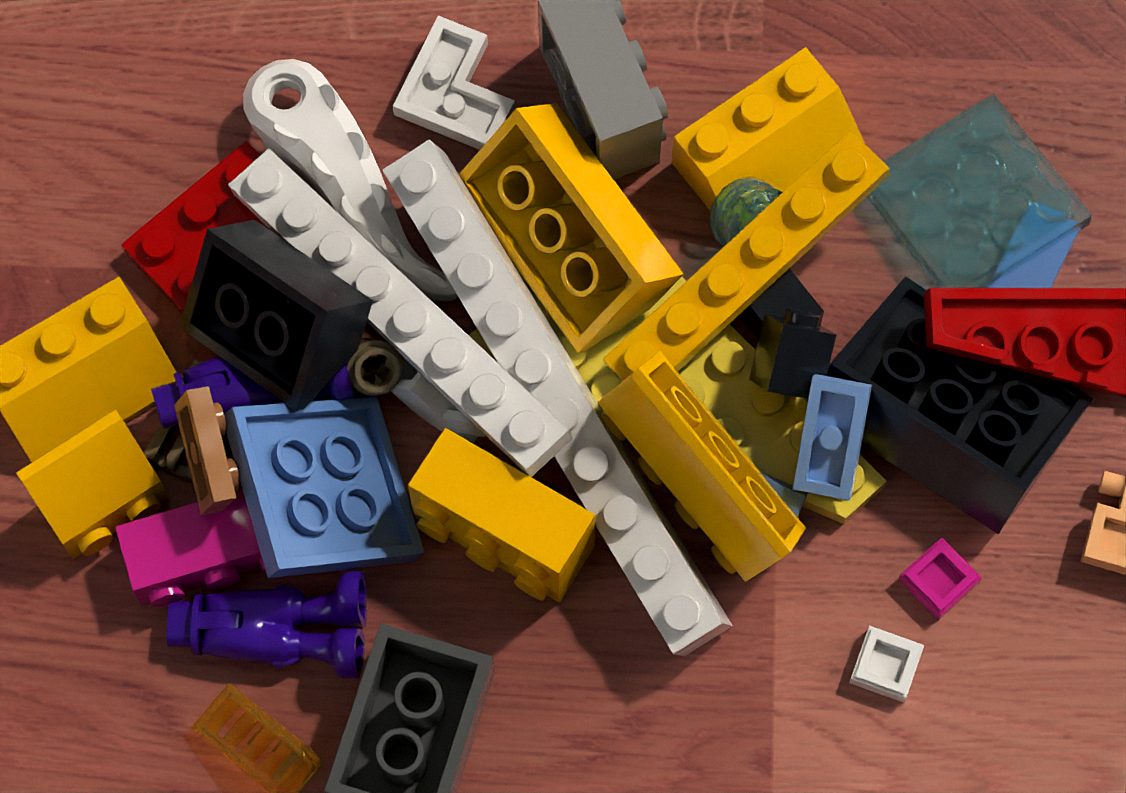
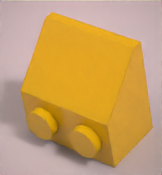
[16,409,169,560]

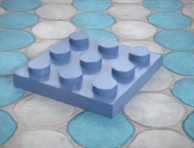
[224,397,425,578]

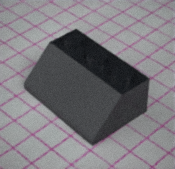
[180,220,373,411]

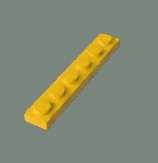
[603,130,890,381]

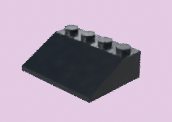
[827,276,1093,534]

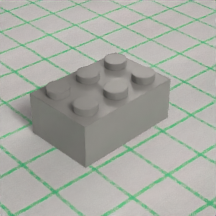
[538,0,668,180]

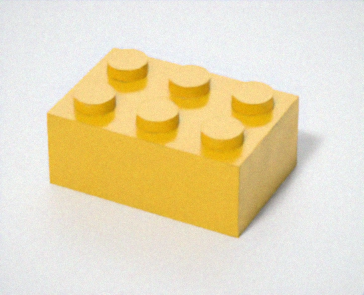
[408,428,596,603]

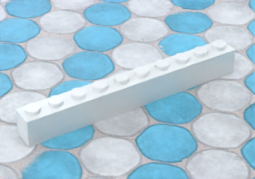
[382,139,733,656]

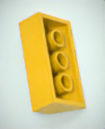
[459,103,684,353]
[597,351,806,582]

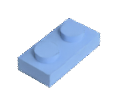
[793,374,872,501]

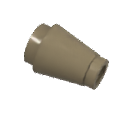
[347,338,403,396]

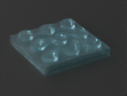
[867,94,1092,288]

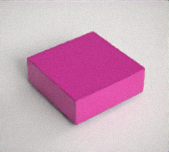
[899,537,982,621]

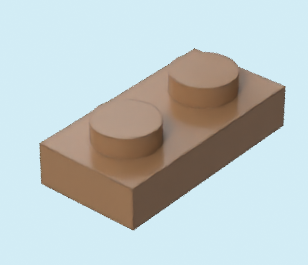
[174,386,240,516]

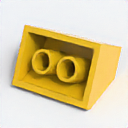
[671,47,865,239]
[0,277,177,462]

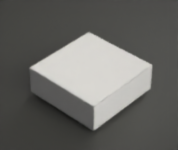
[849,625,924,703]

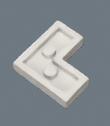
[393,16,515,150]

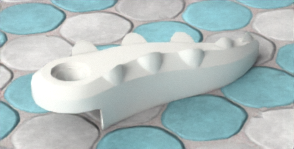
[243,59,458,301]

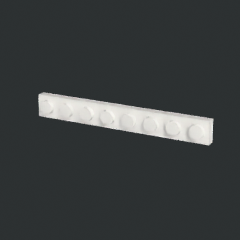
[228,148,573,477]

